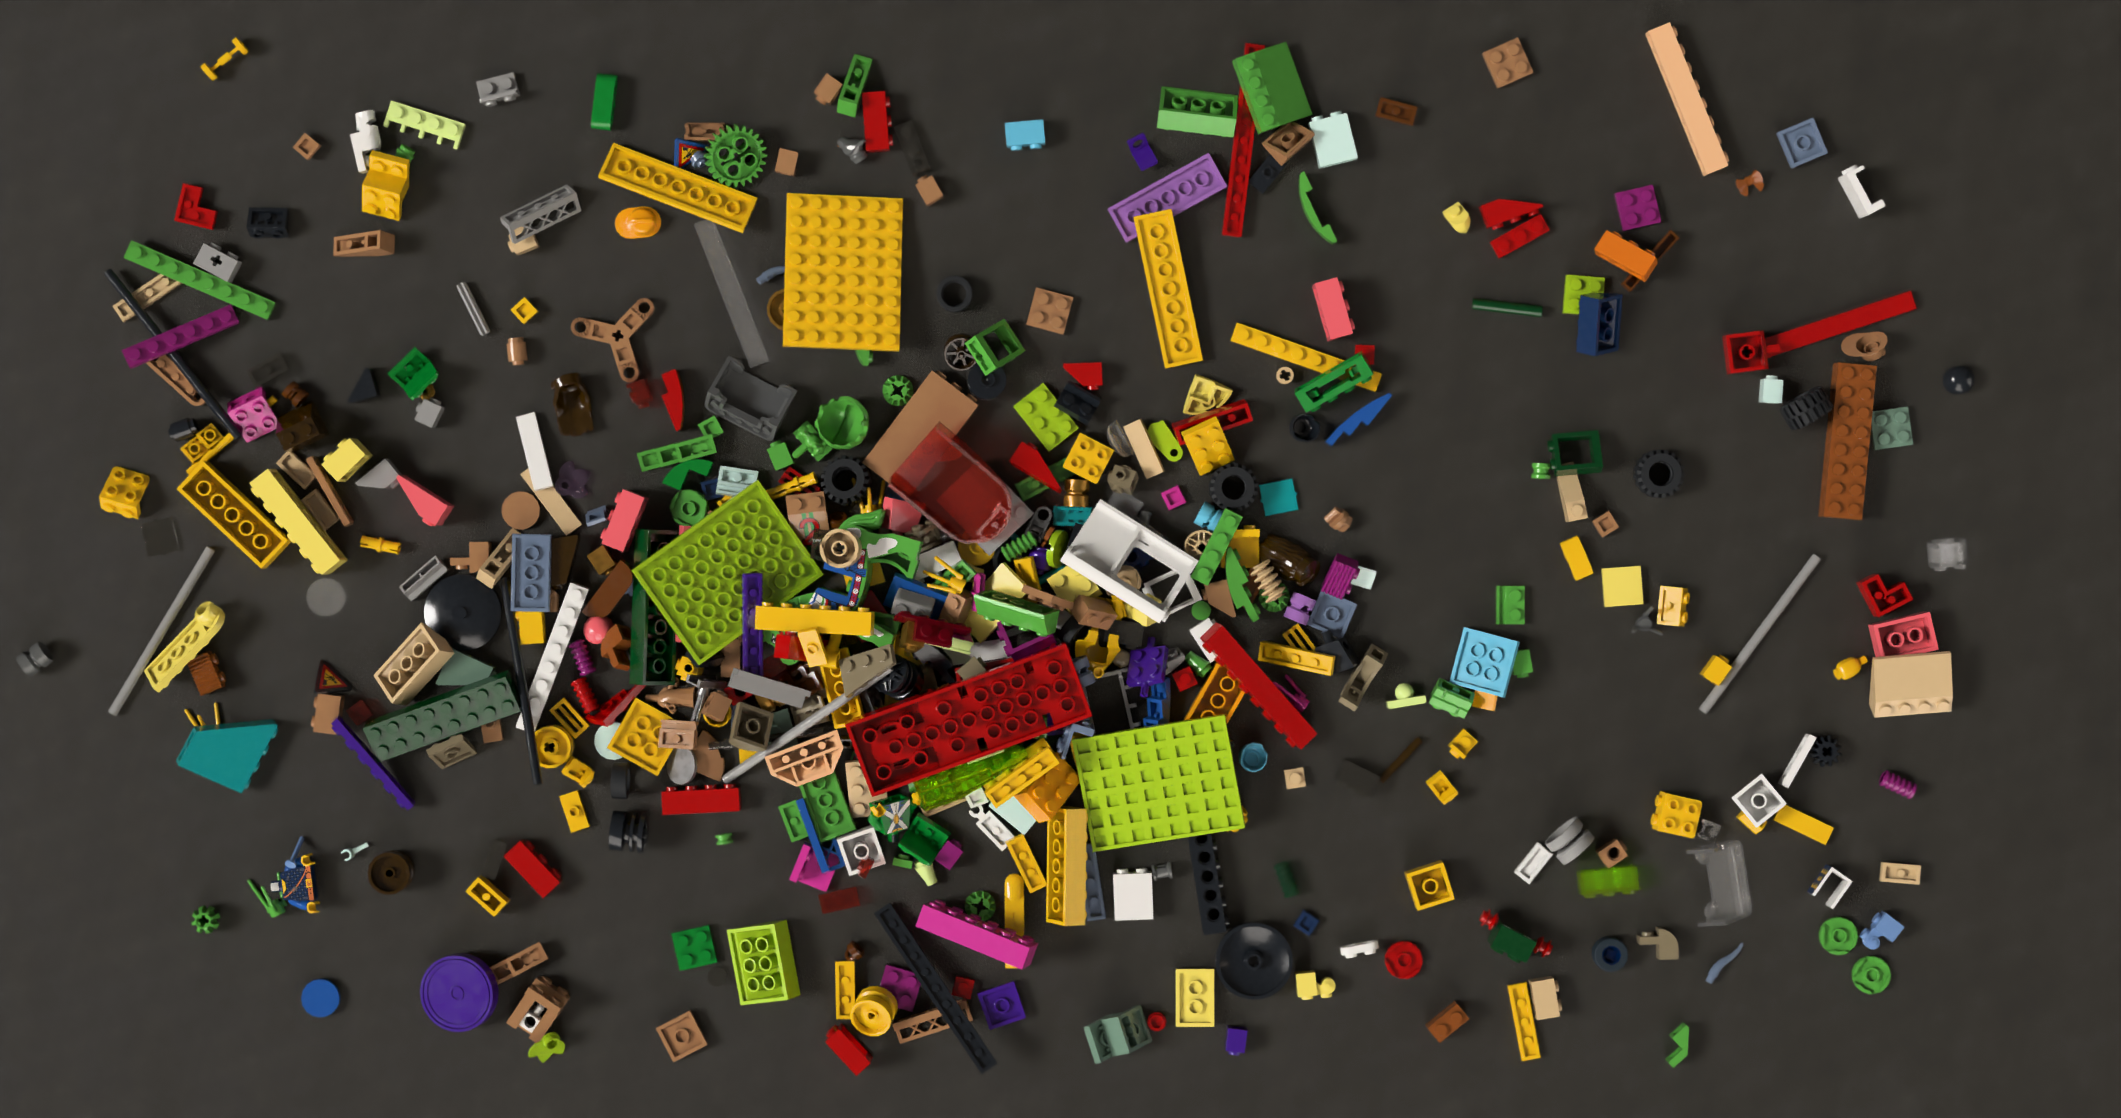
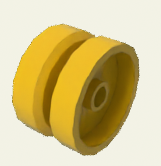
[535,724,575,768]
[850,986,898,1036]

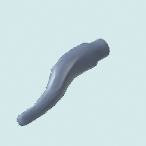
[756,266,785,285]
[1705,942,1744,984]

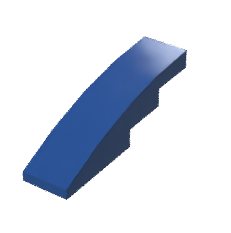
[1325,393,1392,446]
[1143,677,1171,727]

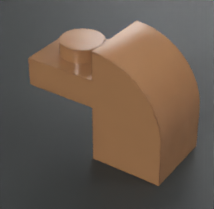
[450,542,492,573]

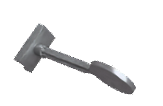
[667,674,727,785]

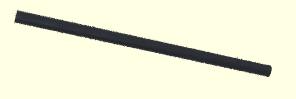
[104,269,243,440]
[500,577,543,786]

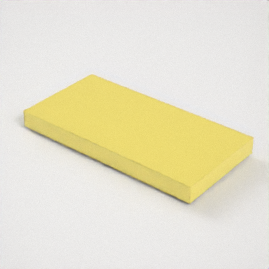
[965,562,1027,644]

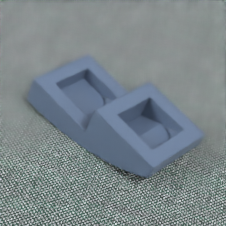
[585,505,608,527]

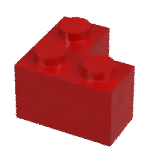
[1856,574,1913,617]

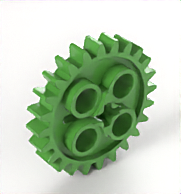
[704,124,767,187]

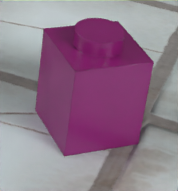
[935,838,964,870]

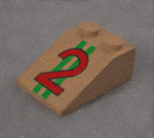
[785,491,830,551]

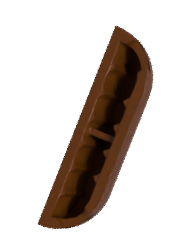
[582,558,633,618]

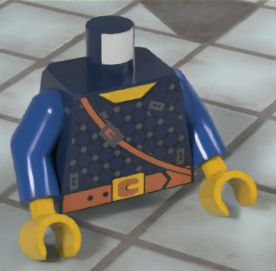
[271,853,320,913]

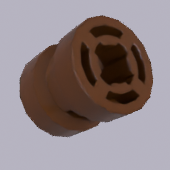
[282,381,309,408]

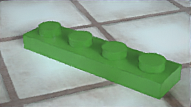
[1190,508,1243,586]

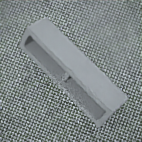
[399,555,449,601]

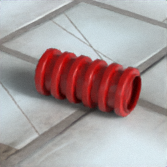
[571,677,600,714]

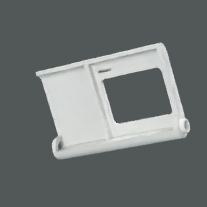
[1060,499,1198,623]

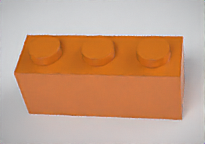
[1594,230,1658,282]

